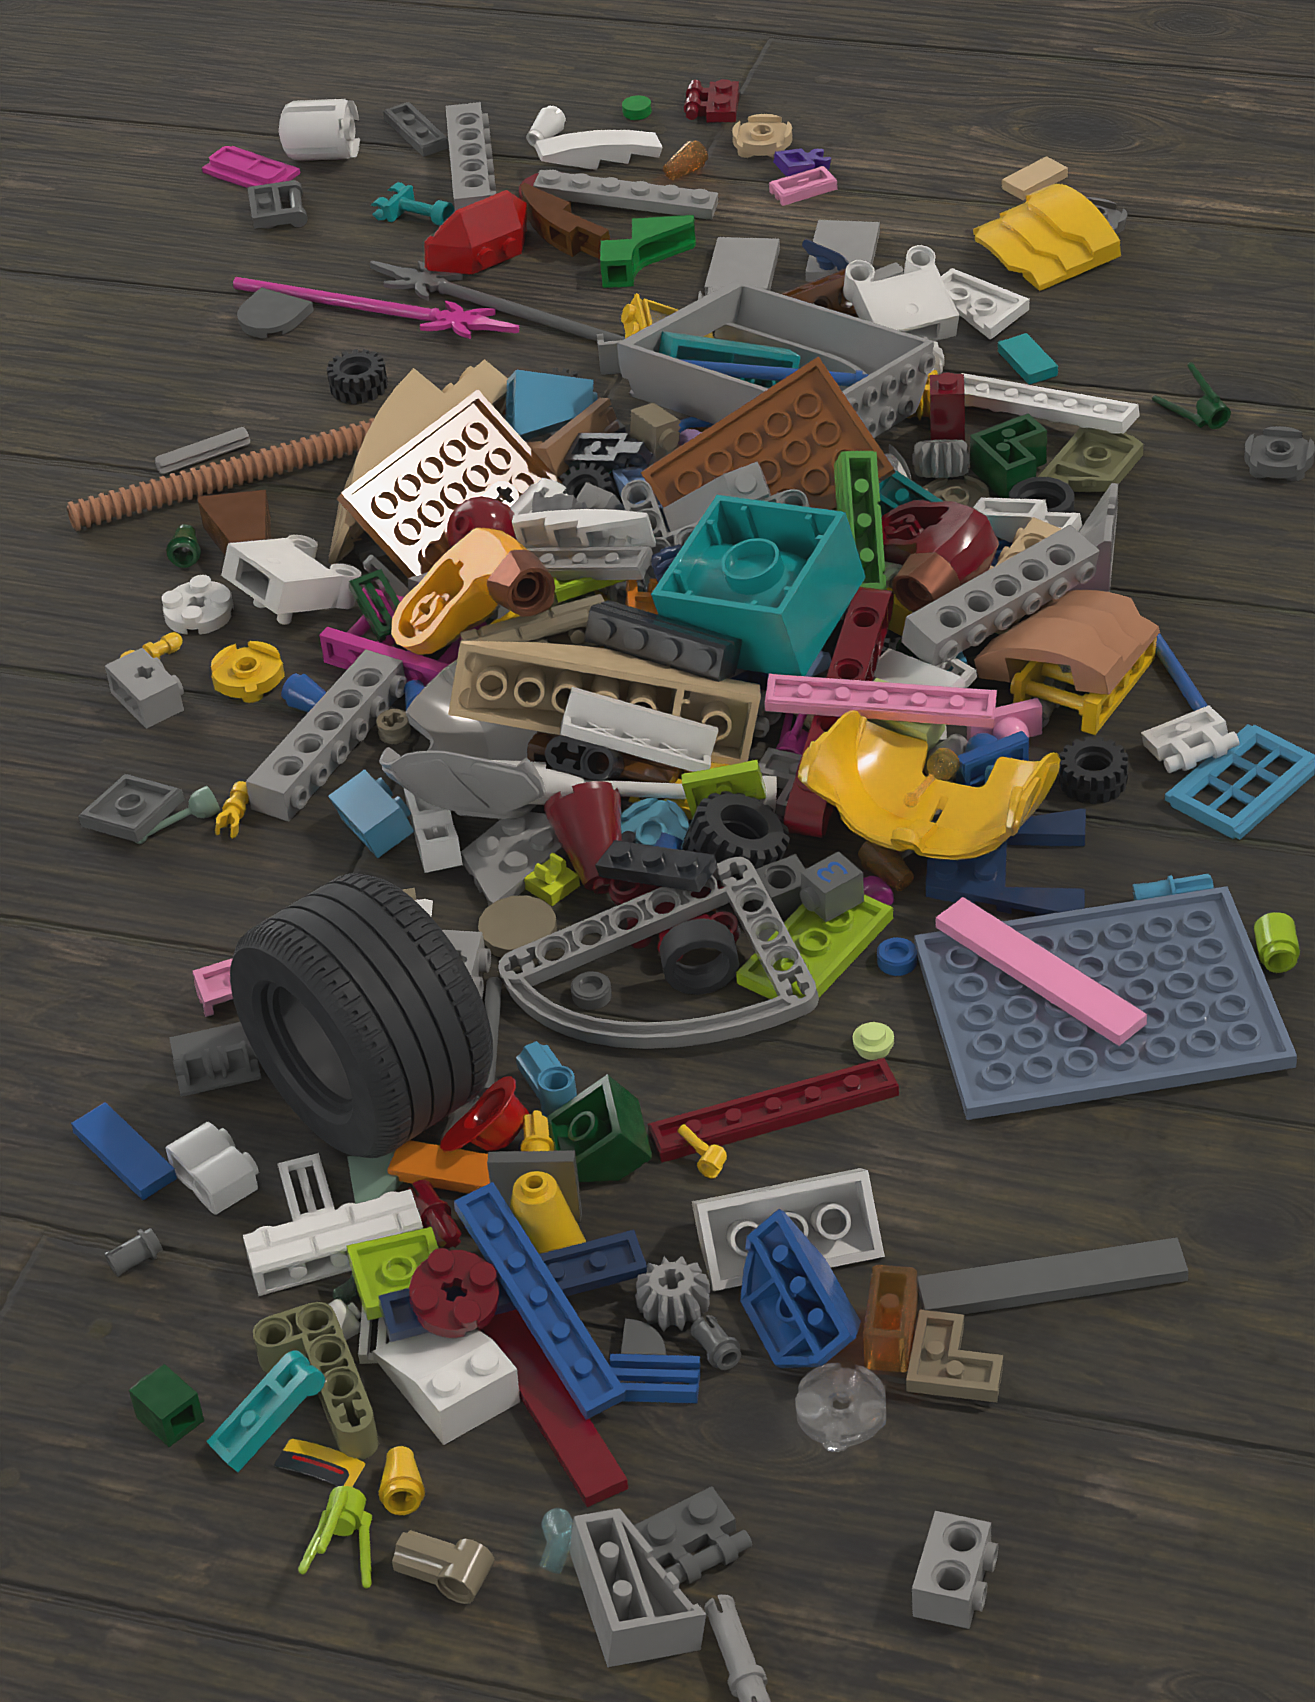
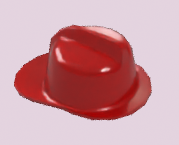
[440,1076,529,1152]

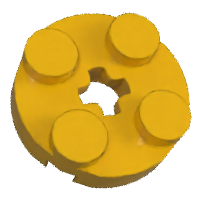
[211,641,285,703]

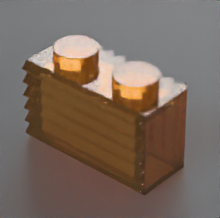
[863,1265,918,1372]

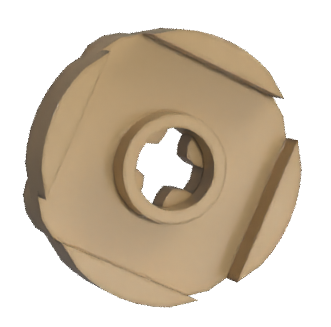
[732,114,792,158]

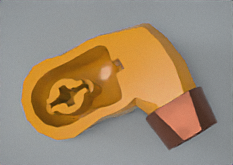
[391,528,555,655]

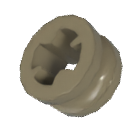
[376,709,411,744]

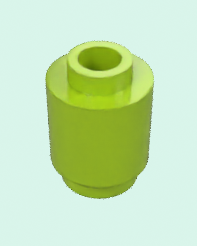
[1254,912,1300,973]

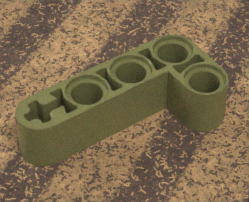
[253,1302,379,1460]

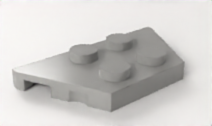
[461,812,567,906]

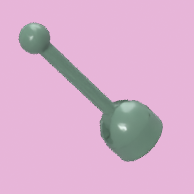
[135,785,220,844]

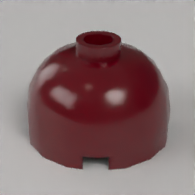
[446,496,517,548]

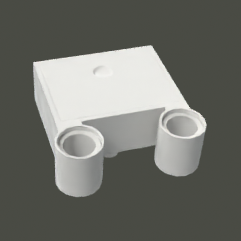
[843,245,959,341]
[221,535,361,625]

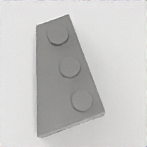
[570,1508,706,1667]

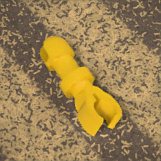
[120,632,183,660]
[215,781,249,839]

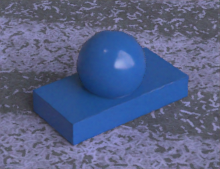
[956,731,1029,787]

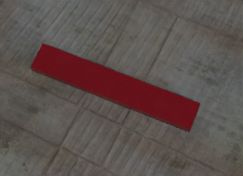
[647,1058,899,1163]
[478,1309,628,1507]

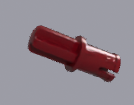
[408,1180,461,1249]

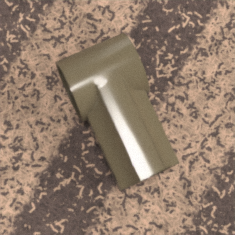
[392,1530,495,1604]

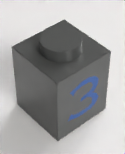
[800,851,864,922]

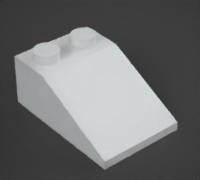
[372,1329,520,1445]

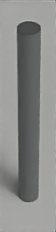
[478,977,502,1097]

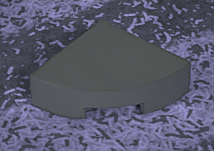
[621,1318,666,1355]

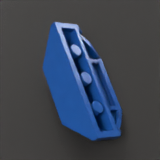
[740,1209,861,1368]

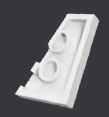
[941,268,1029,340]

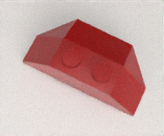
[424,190,527,274]

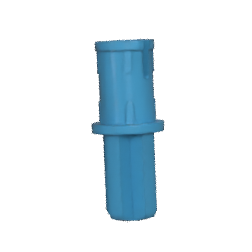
[1132,874,1214,901]

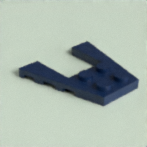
[926,809,1086,916]

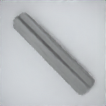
[155,427,250,475]

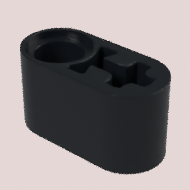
[545,736,624,781]

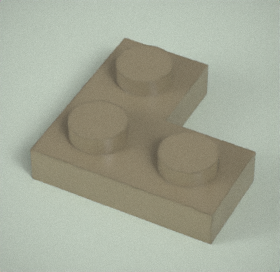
[906,1310,1003,1402]

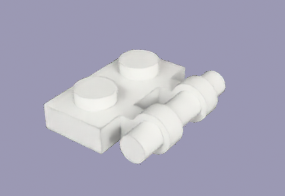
[1141,706,1239,773]

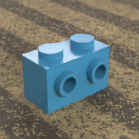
[328,769,414,858]

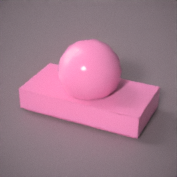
[967,698,1042,741]

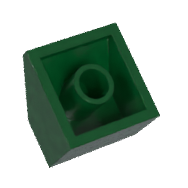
[547,1074,652,1182]

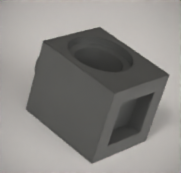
[752,854,805,918]

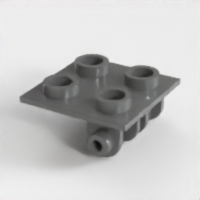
[169,1022,261,1097]

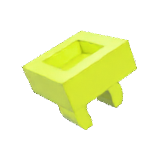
[524,852,580,906]

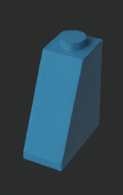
[506,370,597,441]

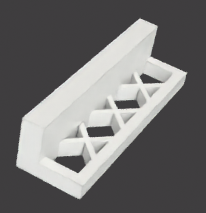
[560,687,718,772]

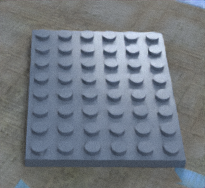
[914,886,1297,1120]

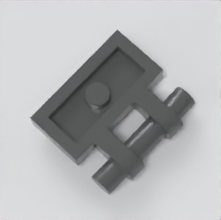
[634,1486,752,1585]

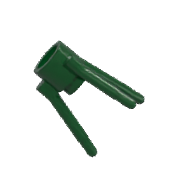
[1152,362,1231,429]

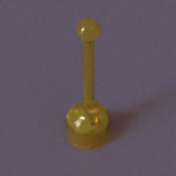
[903,748,960,808]

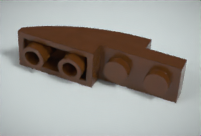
[520,182,610,259]

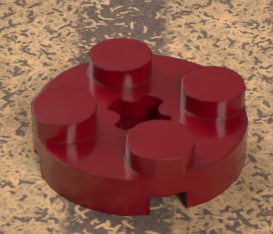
[409,1248,499,1338]

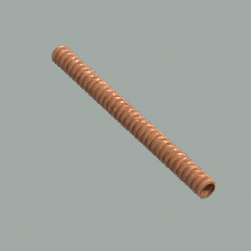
[67,418,374,531]

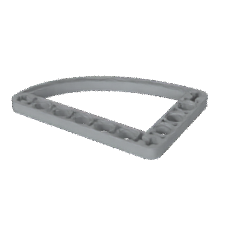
[498,857,819,1049]

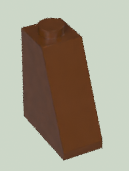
[198,490,271,555]

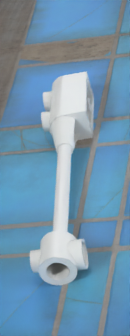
[492,760,777,813]

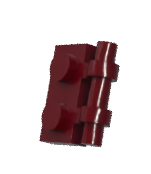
[684,79,740,122]

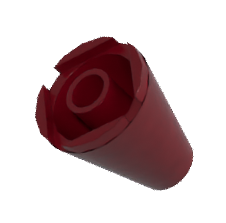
[544,781,622,894]

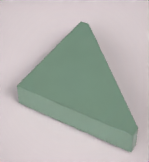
[347,1142,424,1204]

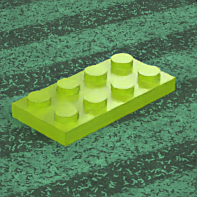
[736,895,893,999]

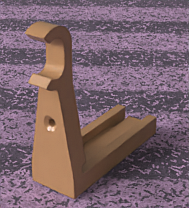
[526,397,620,478]

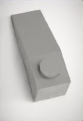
[663,461,771,532]

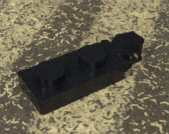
[564,433,653,469]

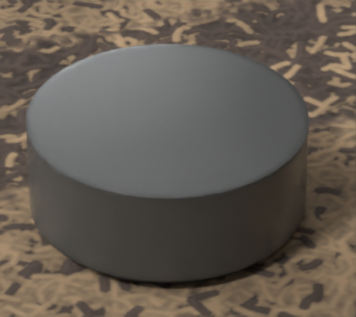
[571,971,612,1010]

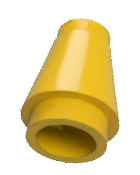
[379,1446,425,1515]

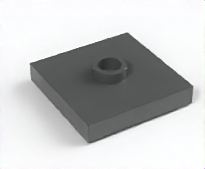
[78,774,185,843]
[487,1151,582,1222]

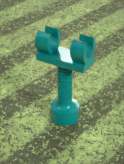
[371,182,455,226]

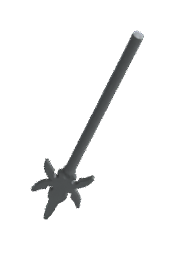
[370,261,625,342]

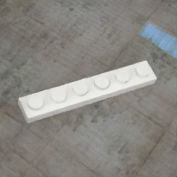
[961,373,1140,434]

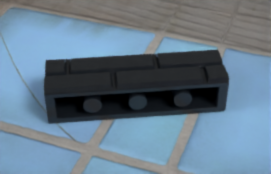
[584,600,742,682]

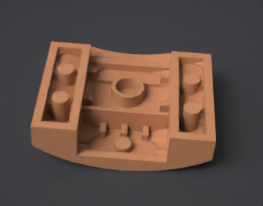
[974,590,1160,695]

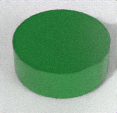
[622,95,652,120]

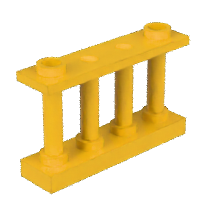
[1010,637,1157,735]

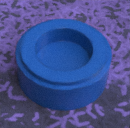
[877,938,917,976]

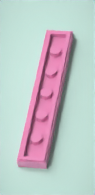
[765,674,997,728]
[936,897,1147,1046]

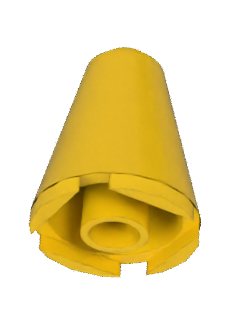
[509,1171,586,1254]

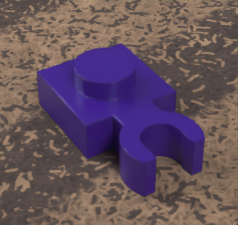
[773,148,831,177]

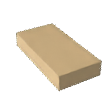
[1002,156,1068,200]

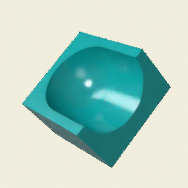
[651,495,866,676]

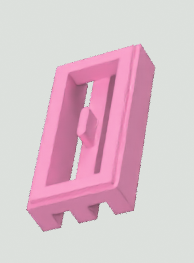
[769,166,837,206]

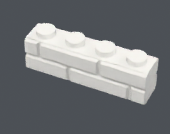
[243,1189,423,1296]

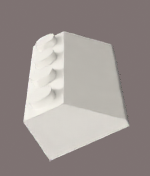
[692,1168,885,1291]

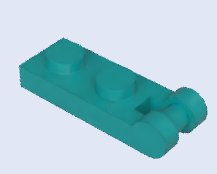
[206,1350,325,1472]

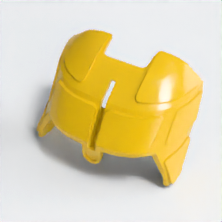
[798,710,1061,860]

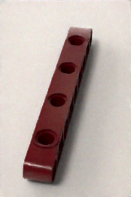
[784,587,894,838]

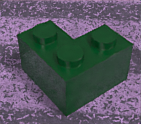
[970,413,1047,498]

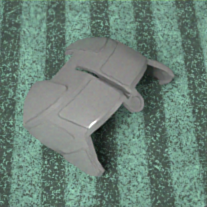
[379,660,569,820]

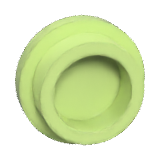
[853,1022,894,1060]

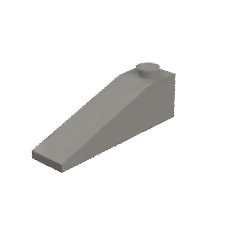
[1068,483,1118,592]

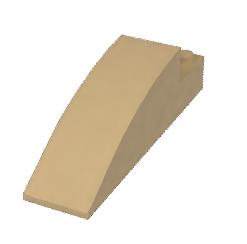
[328,359,508,565]
[448,641,761,765]

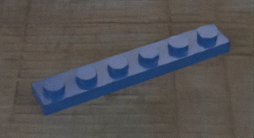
[454,1182,626,1420]

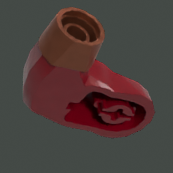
[881,500,999,613]

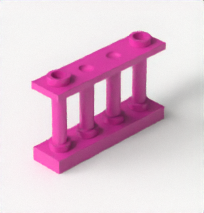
[319,588,487,686]

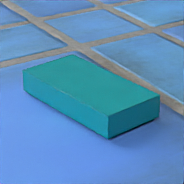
[998,333,1058,385]

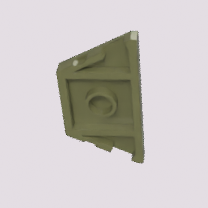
[1038,427,1144,492]

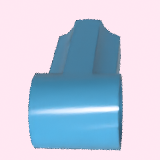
[516,1041,577,1117]

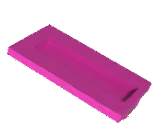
[202,146,300,188]

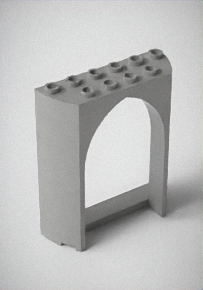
[617,280,935,438]

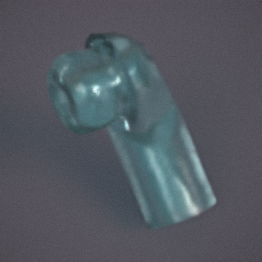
[539,1508,573,1574]

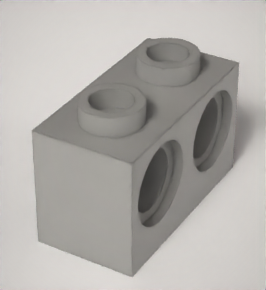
[912,1511,998,1629]

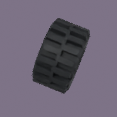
[682,791,790,881]

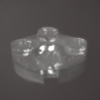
[795,1363,887,1452]

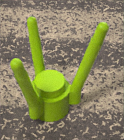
[298,1486,372,1589]

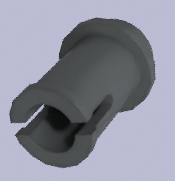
[104,1228,163,1277]
[691,1315,741,1370]

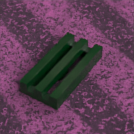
[349,569,400,643]

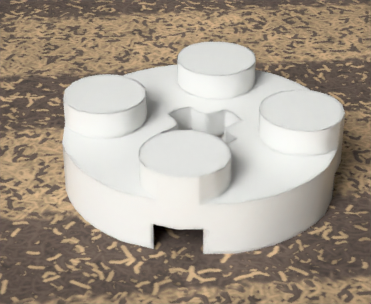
[162,575,234,634]

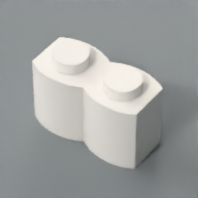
[165,1122,259,1215]

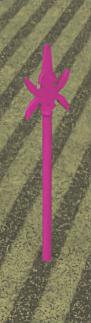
[233,277,519,339]

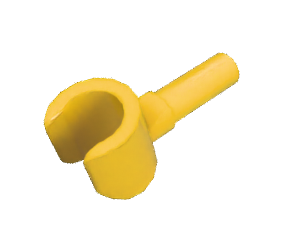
[677,1124,727,1179]

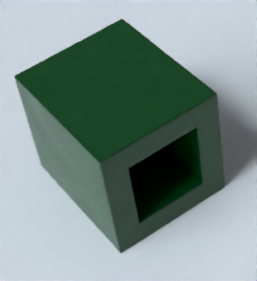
[129,1364,205,1447]

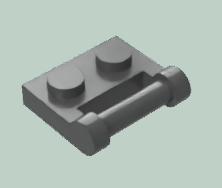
[248,180,308,229]

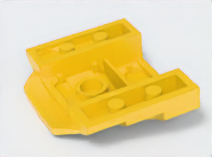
[973,184,1121,291]

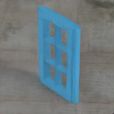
[1165,724,1315,840]

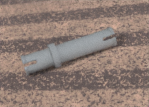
[704,1595,771,1702]

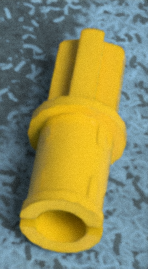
[521,1110,554,1151]

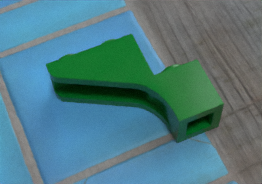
[600,215,696,288]

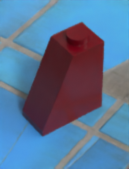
[930,373,965,442]

